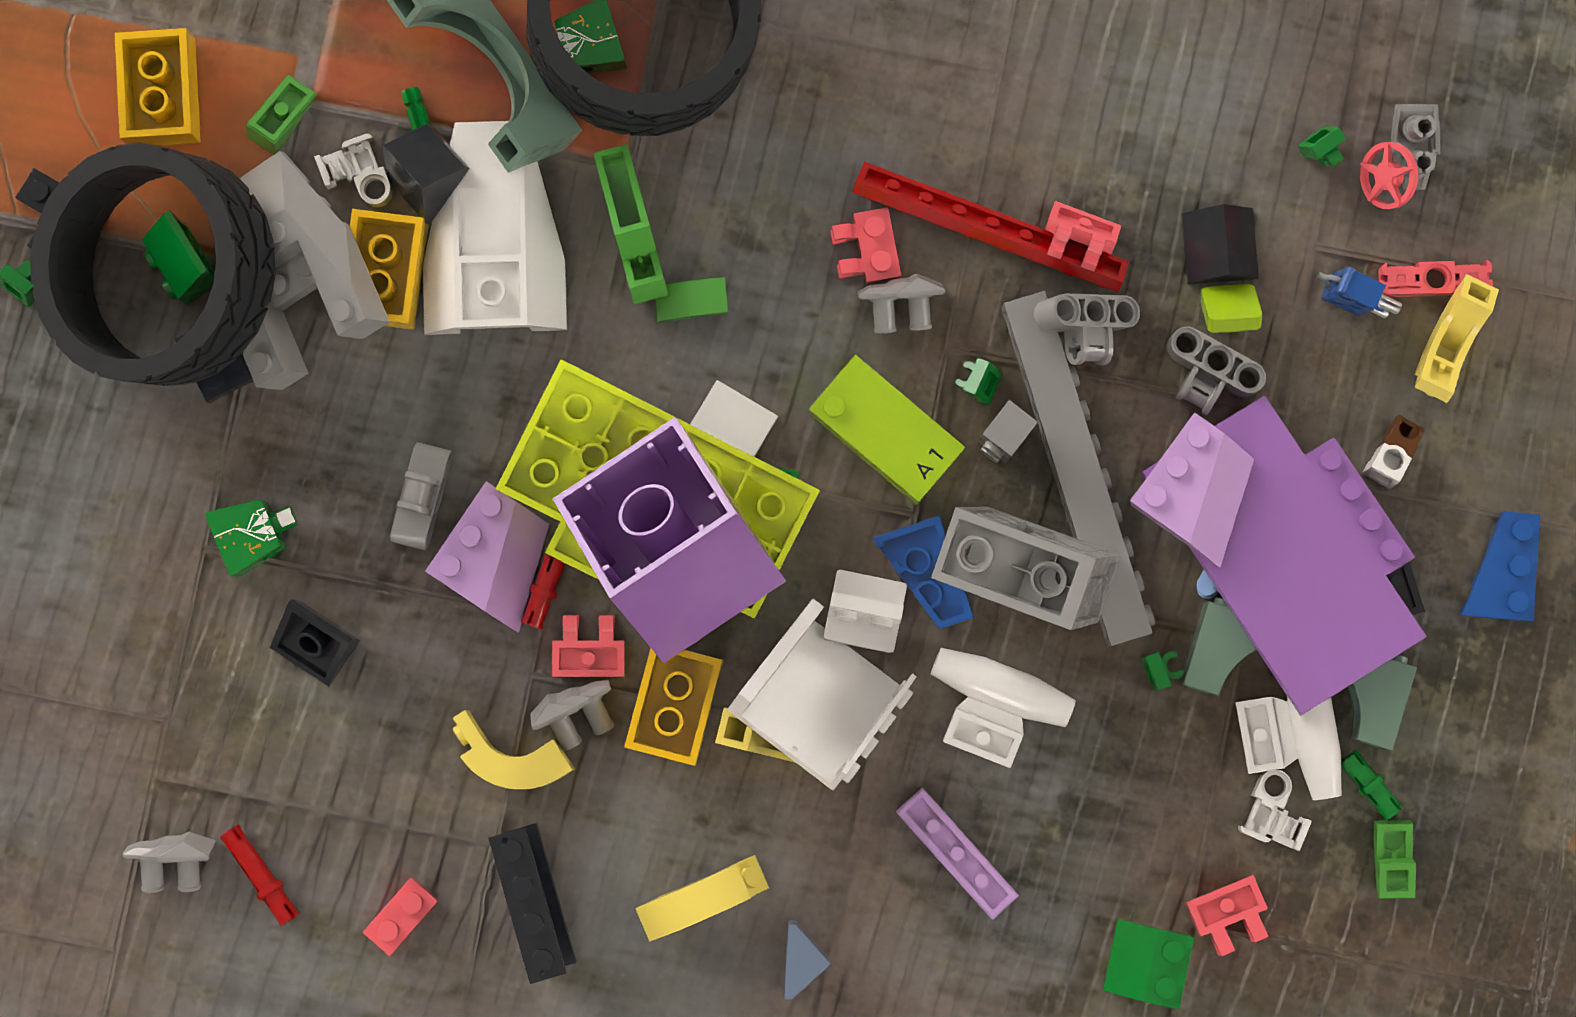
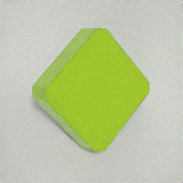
[1200,284,1262,333]

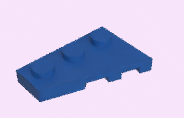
[1458,511,1540,622]
[872,515,975,629]

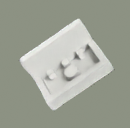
[824,570,907,653]

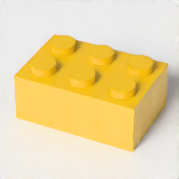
[115,28,201,146]
[350,209,429,330]
[624,648,724,766]

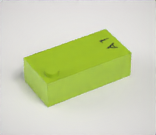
[808,354,965,505]

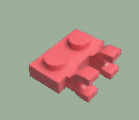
[1045,201,1121,272]
[830,207,901,285]
[552,615,625,677]
[1185,875,1269,956]

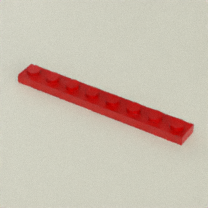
[852,161,1129,293]

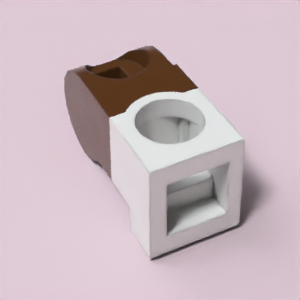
[1362,415,1424,489]

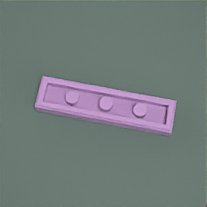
[895,787,1019,920]

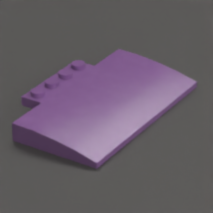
[1141,396,1427,716]

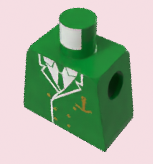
[554,0,627,74]
[204,500,298,578]

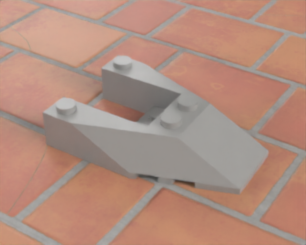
[239,151,390,390]

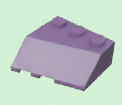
[1130,412,1254,568]
[425,481,550,633]

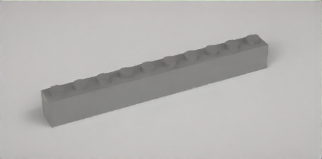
[1001,291,1155,647]

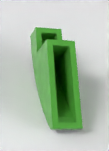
[593,144,668,304]

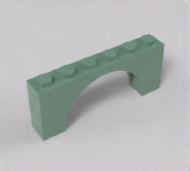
[387,0,583,173]
[1179,598,1417,751]

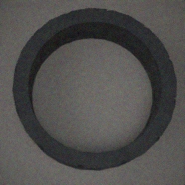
[526,0,761,136]
[30,143,276,386]

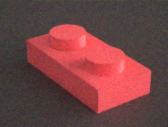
[363,876,439,956]

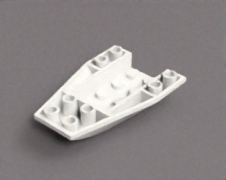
[423,121,567,335]

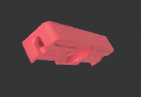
[1378,260,1493,297]

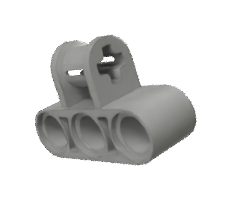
[1034,293,1140,365]
[1166,326,1266,416]
[390,442,453,551]

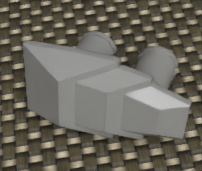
[1391,104,1440,190]
[857,274,945,333]
[530,680,615,751]
[123,832,217,893]

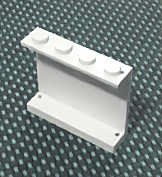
[727,599,916,790]

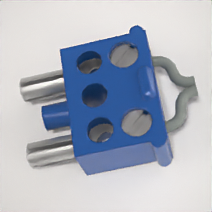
[1316,267,1402,319]

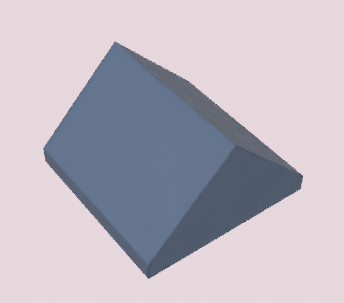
[784,919,831,1000]

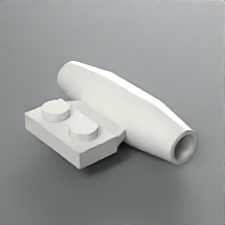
[930,648,1076,768]
[1235,696,1342,800]

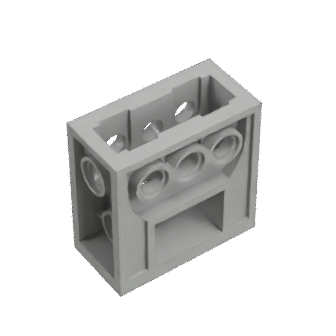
[931,506,1122,630]

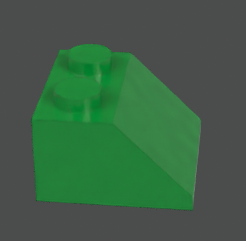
[141,210,215,305]
[1103,919,1194,1010]

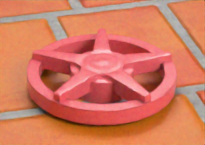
[1360,142,1418,209]

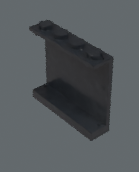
[488,823,577,984]

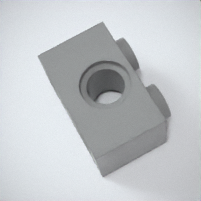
[978,400,1038,464]

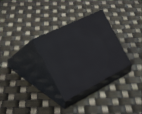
[383,124,470,224]
[1181,204,1259,284]
[269,599,360,687]

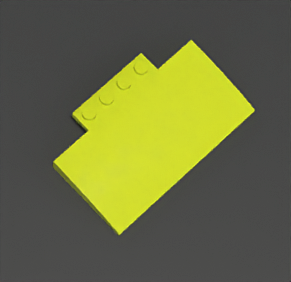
[496,359,820,619]

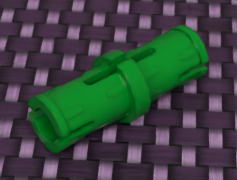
[1341,750,1403,821]

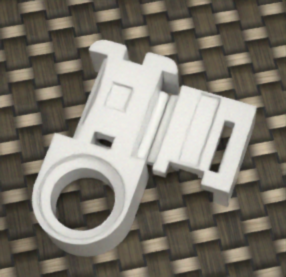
[314,134,393,207]
[1238,770,1312,851]

